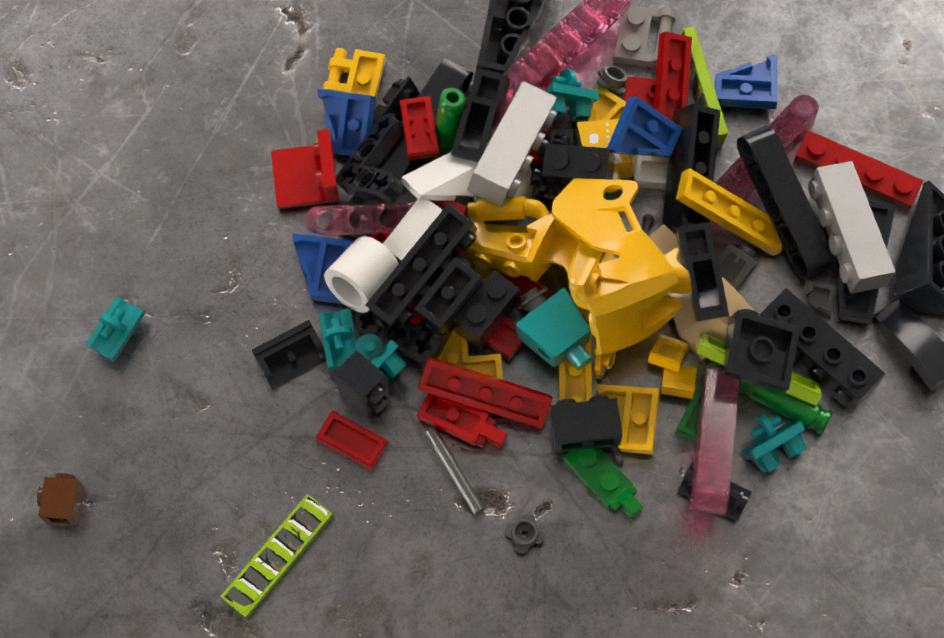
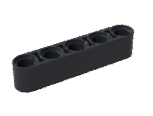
[737,126,835,279]

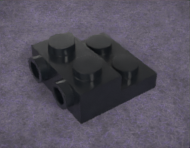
[722,309,800,393]

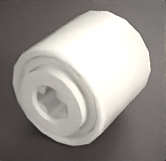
[324,236,399,313]

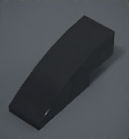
[451,68,510,162]
[676,222,729,322]
[873,300,944,391]

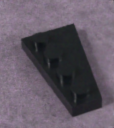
[836,201,896,325]

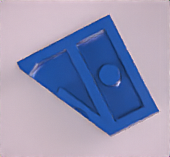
[714,55,778,109]
[317,88,376,156]
[607,96,682,157]
[292,233,353,304]

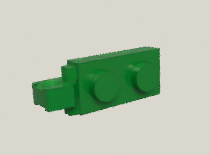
[564,448,643,520]

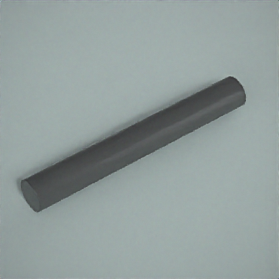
[425,426,485,516]

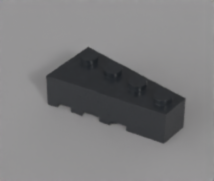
[473,0,547,82]

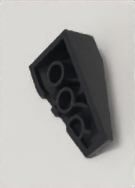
[894,181,944,315]

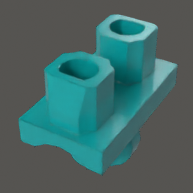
[545,69,599,122]
[86,297,145,362]
[318,308,356,371]
[354,333,406,382]
[742,413,807,473]

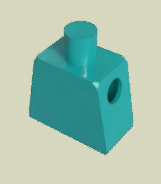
[516,288,593,371]

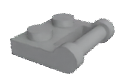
[614,4,677,69]

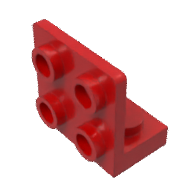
[271,129,339,209]

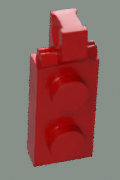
[417,393,508,450]

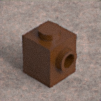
[37,473,85,526]

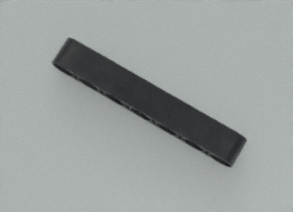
[337,58,473,239]

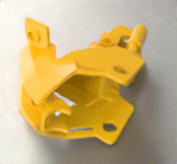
[459,178,692,380]

